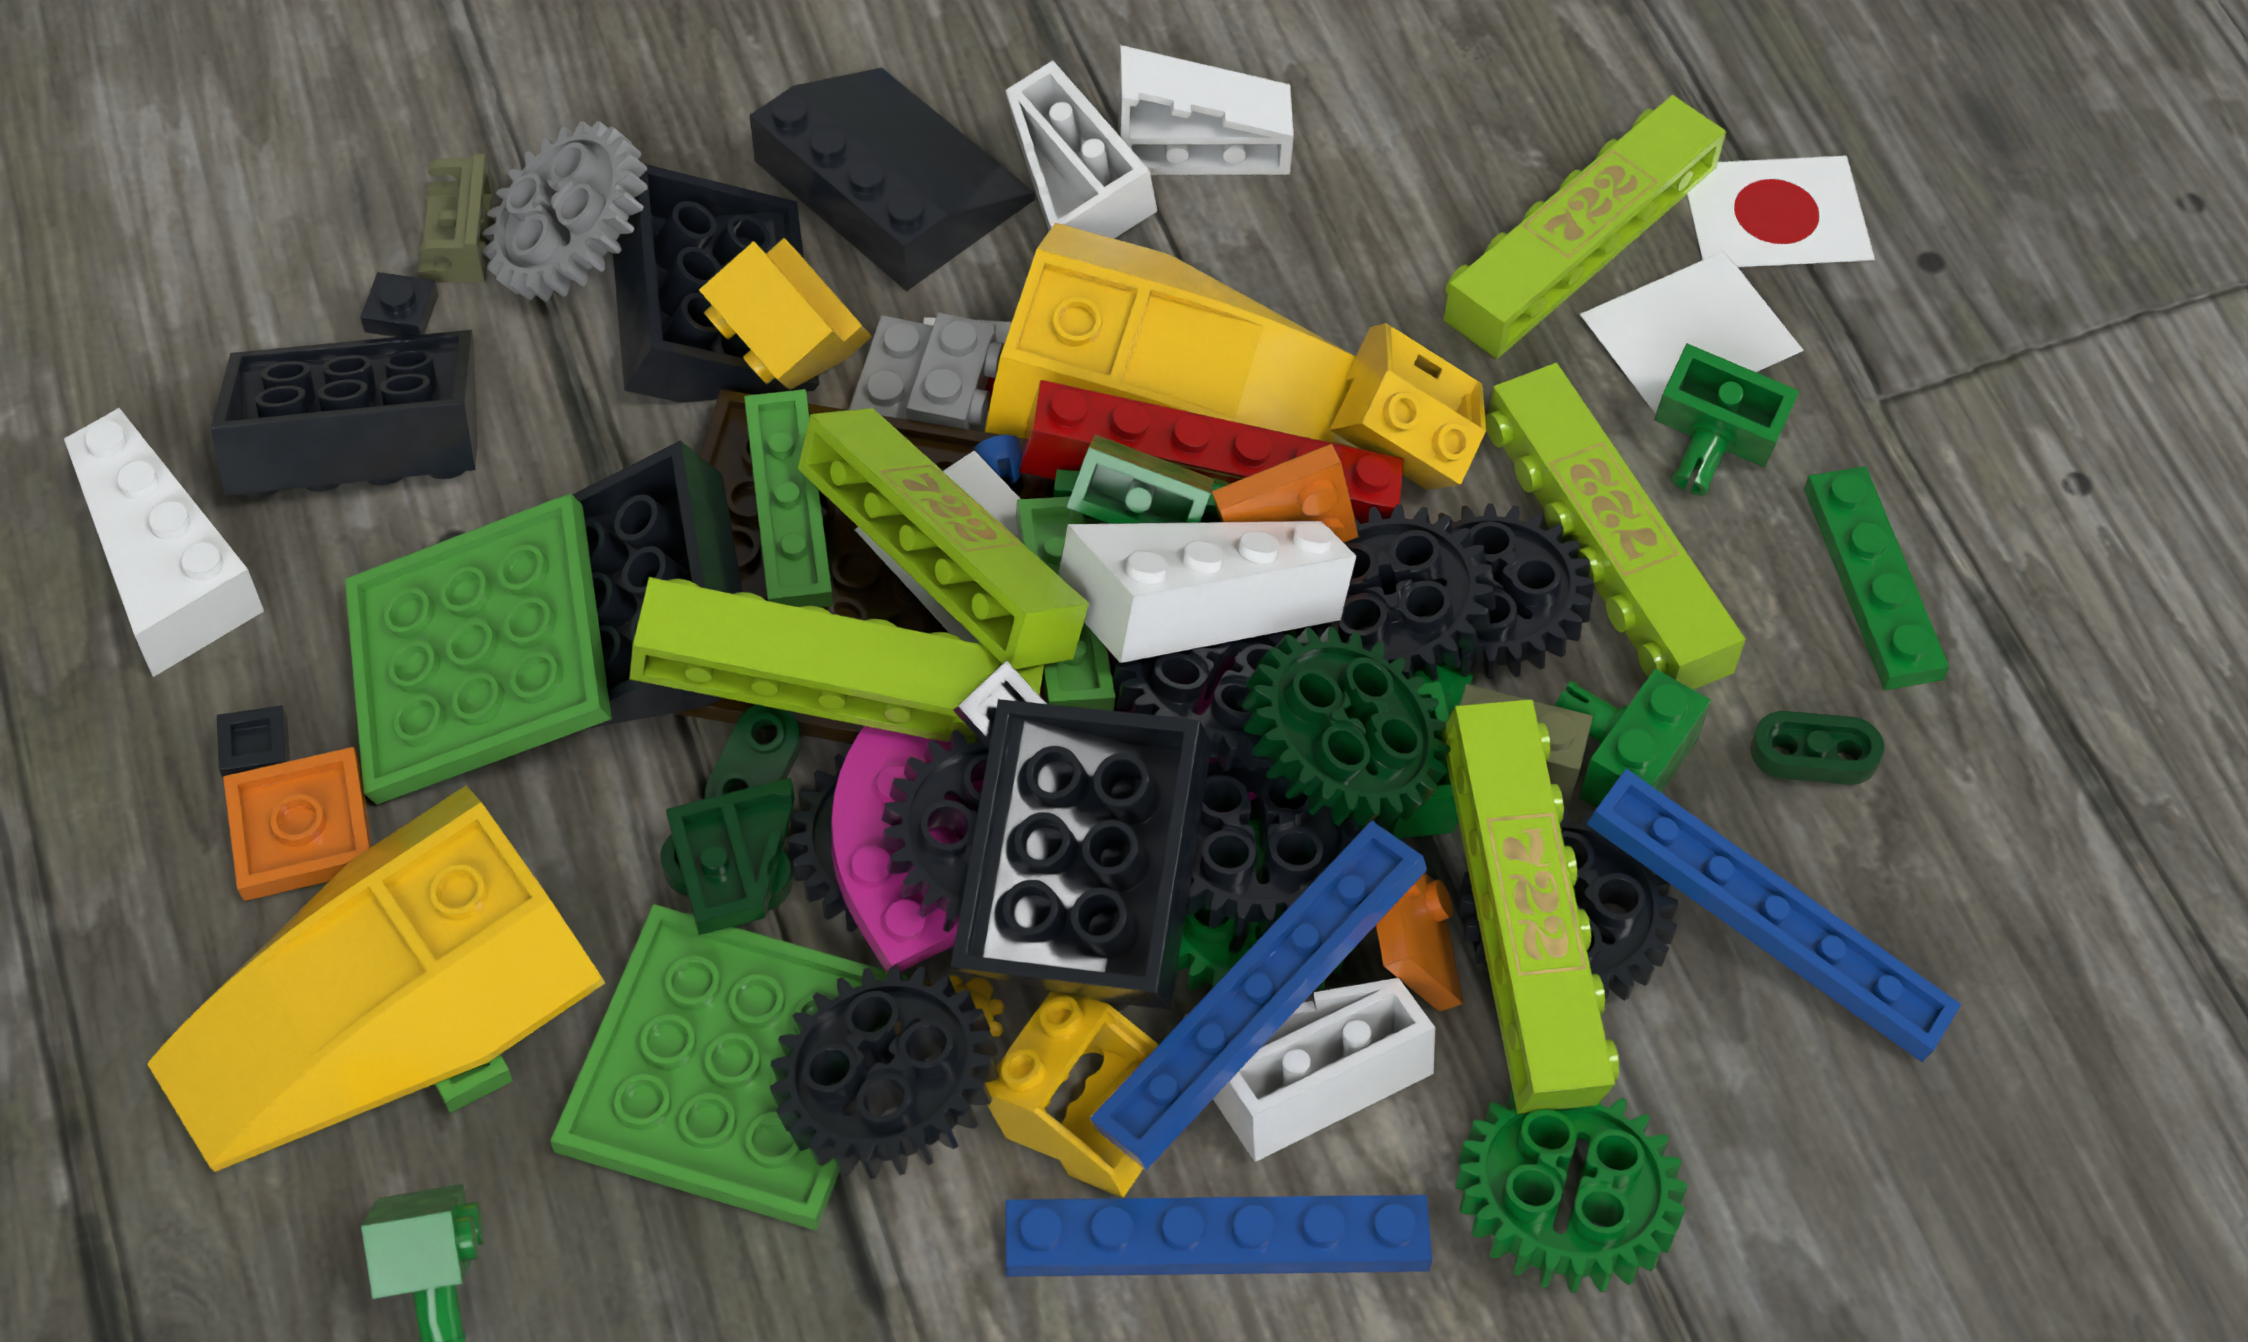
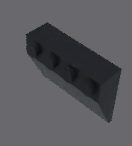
[749,67,1035,291]
[613,164,819,402]
[211,330,478,498]
[572,440,743,729]
[951,699,1212,1010]

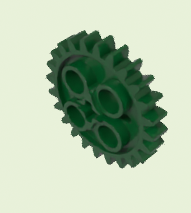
[1241,627,1451,830]

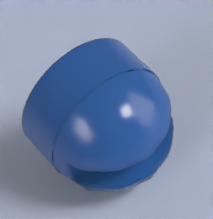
[973,435,1023,484]

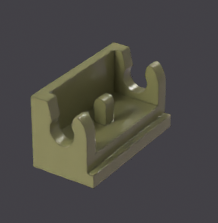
[418,154,494,283]

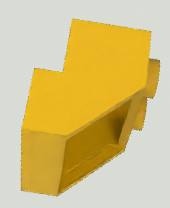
[699,238,872,390]
[1330,323,1486,490]
[985,991,1159,1198]

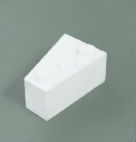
[1118,45,1294,175]
[1006,61,1157,239]
[1184,978,1435,1162]

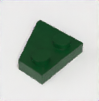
[666,777,795,935]

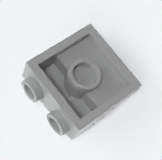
[849,313,1004,430]

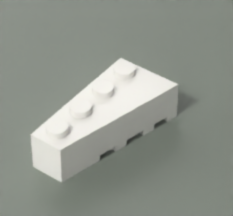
[64,408,264,677]
[1059,521,1356,663]

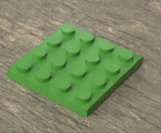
[345,493,612,805]
[550,904,908,1231]

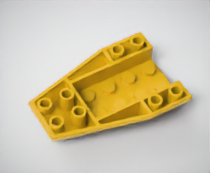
[984,223,1359,449]
[147,786,605,1172]

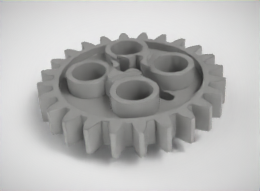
[482,121,648,301]

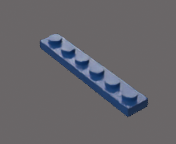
[1586,768,1962,1062]
[1090,821,1427,1170]
[1006,1195,1432,1277]

